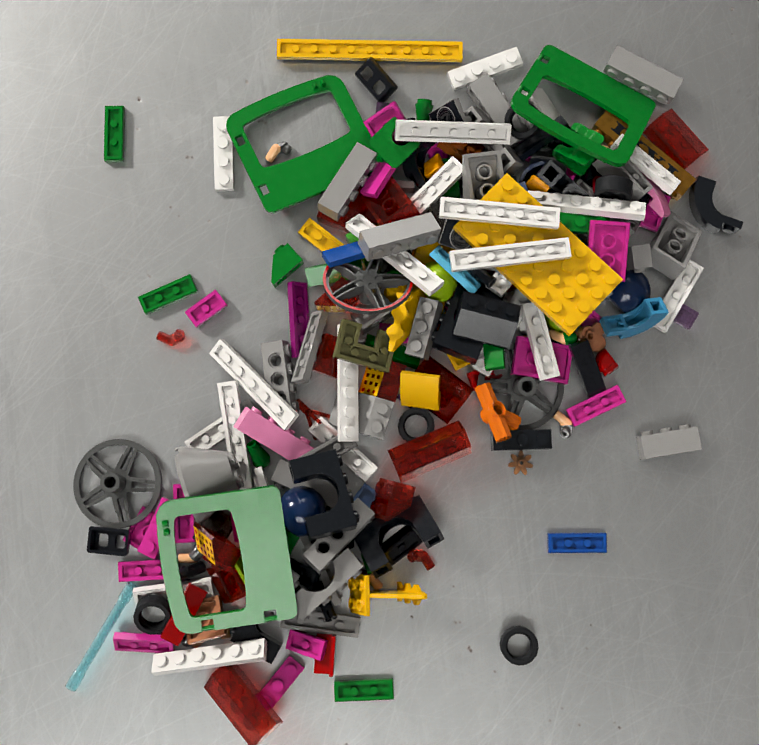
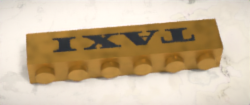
[591,110,696,201]

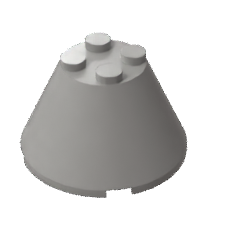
[175,446,244,524]

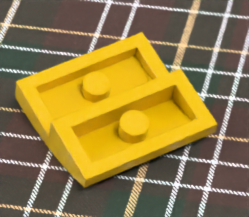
[400,370,441,411]

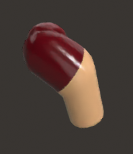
[361,569,383,591]

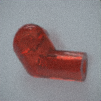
[156,329,185,346]
[407,549,435,571]

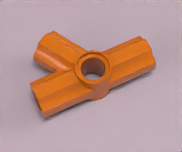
[475,382,521,443]

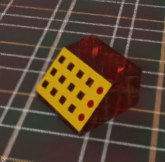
[314,277,359,313]
[358,361,407,404]
[193,522,241,573]

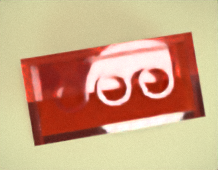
[387,420,471,483]
[204,664,283,745]

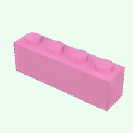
[233,406,314,460]

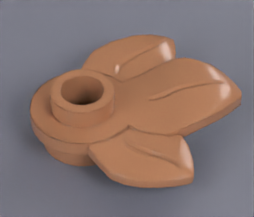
[577,322,606,352]

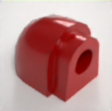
[595,348,619,377]

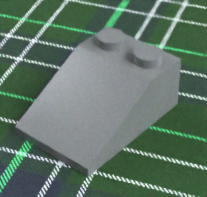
[462,150,504,200]
[650,211,702,280]
[328,392,394,440]

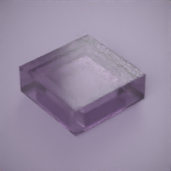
[673,304,699,330]

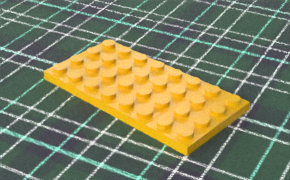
[453,173,623,336]

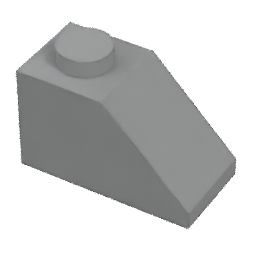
[626,244,653,273]

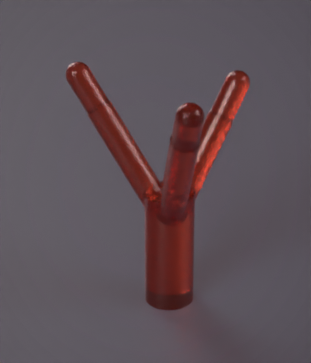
[296,399,330,440]

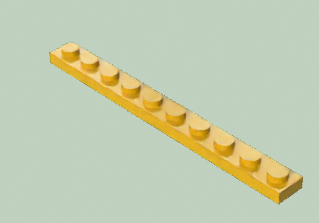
[277,39,463,62]

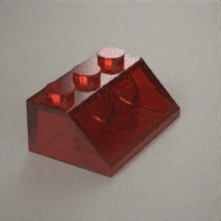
[643,108,709,170]
[415,356,474,424]

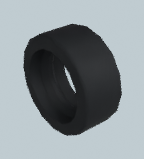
[505,103,540,140]
[594,175,633,201]
[398,408,435,445]
[133,594,172,635]
[500,626,539,666]

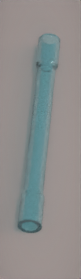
[65,582,137,692]

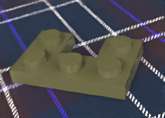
[333,319,394,373]

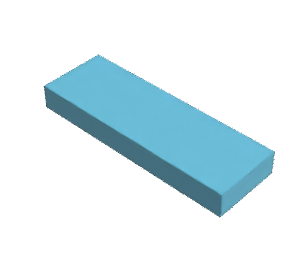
[429,245,481,293]

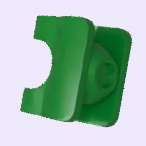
[370,117,420,168]
[553,123,604,176]

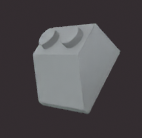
[350,293,392,335]

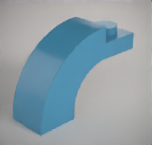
[599,297,669,339]

